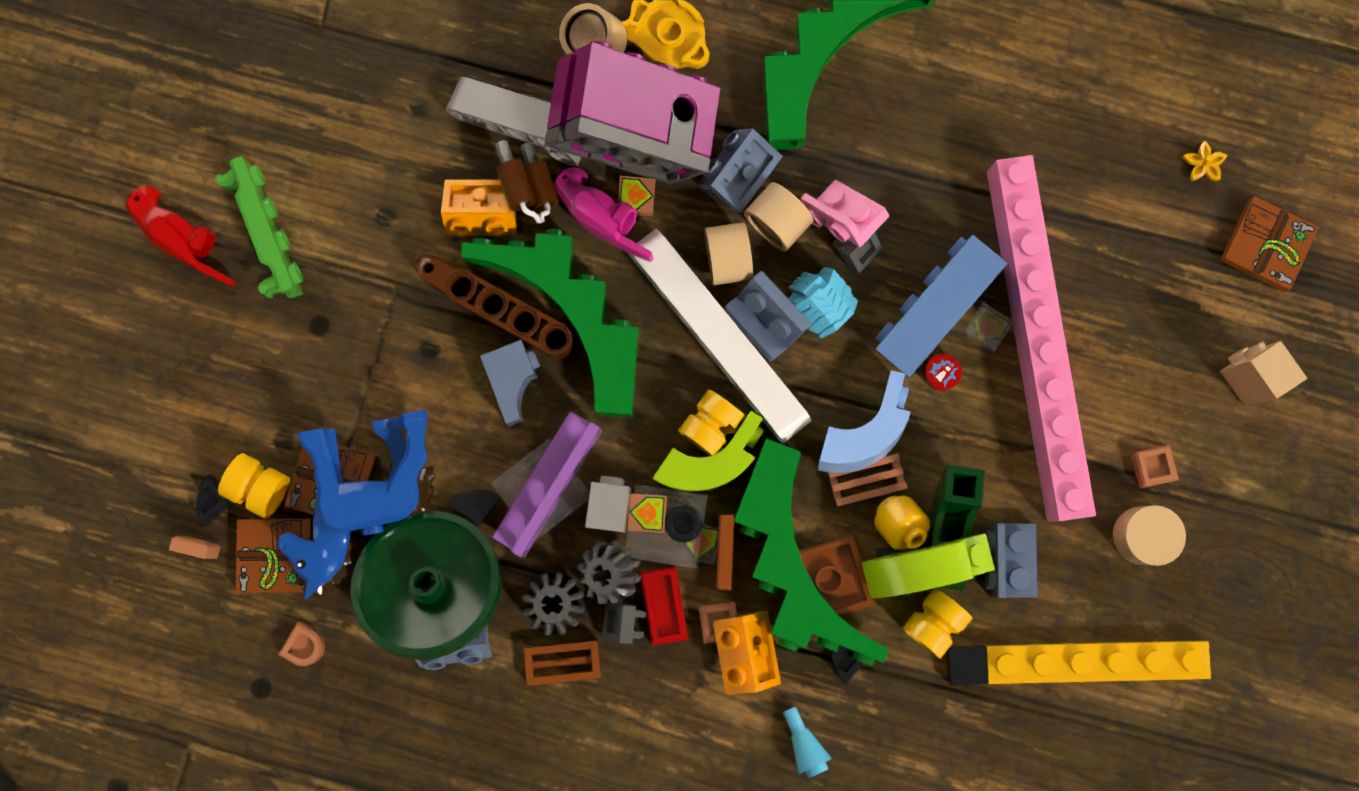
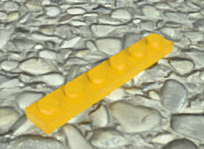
[984,640,1211,684]

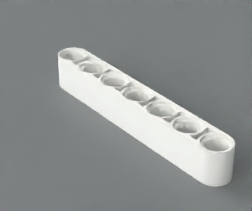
[628,228,811,444]

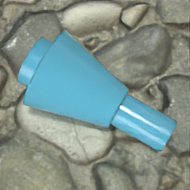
[783,707,832,778]

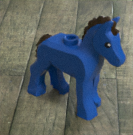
[278,410,436,599]

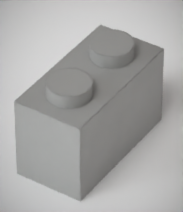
[585,476,632,533]

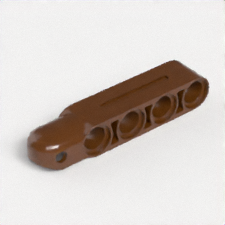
[413,254,574,360]

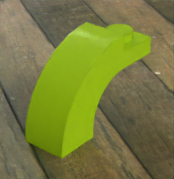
[653,411,764,492]
[862,533,995,599]

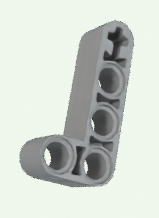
[445,77,582,167]

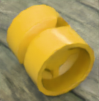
[678,390,746,456]
[218,453,291,519]
[902,588,973,659]

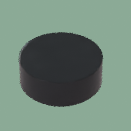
[665,505,703,543]

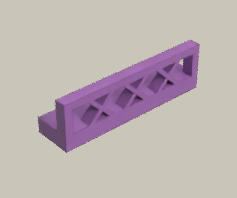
[492,411,602,557]

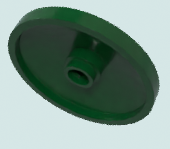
[350,511,502,660]

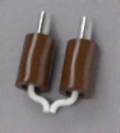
[495,140,560,223]

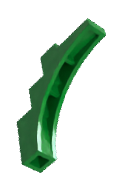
[762,0,936,150]
[461,229,639,418]
[734,438,889,666]

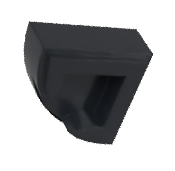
[195,474,234,526]
[449,489,501,526]
[831,645,863,685]

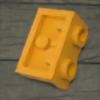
[441,180,517,237]
[713,610,781,695]

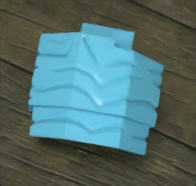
[788,267,858,339]

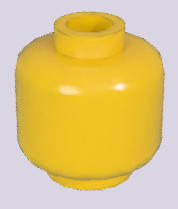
[874,495,930,551]

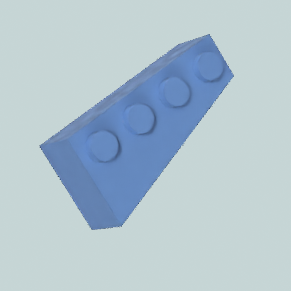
[875,235,1008,377]

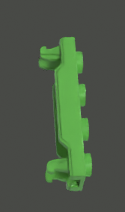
[215,156,304,298]

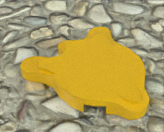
[622,0,710,69]

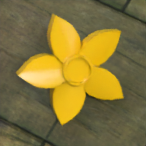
[1182,141,1228,181]

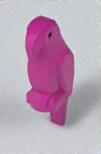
[553,167,654,262]

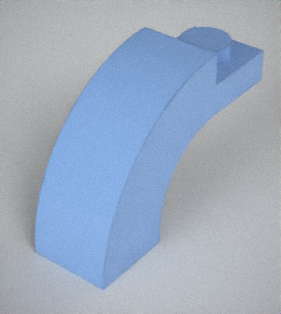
[818,370,911,473]

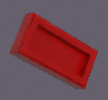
[640,566,688,646]

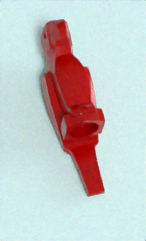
[125,186,236,287]

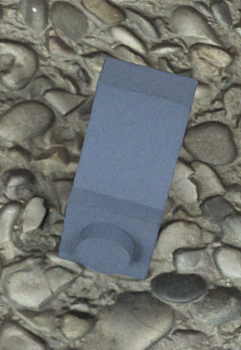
[480,340,541,427]

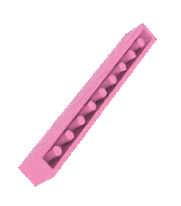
[987,155,1096,522]

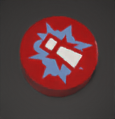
[923,354,962,391]

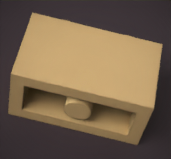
[1220,341,1308,406]

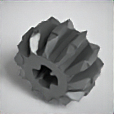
[577,541,642,604]
[522,572,585,636]

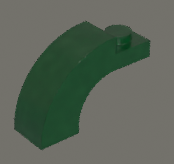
[926,465,985,591]

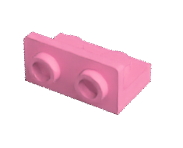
[800,180,889,247]

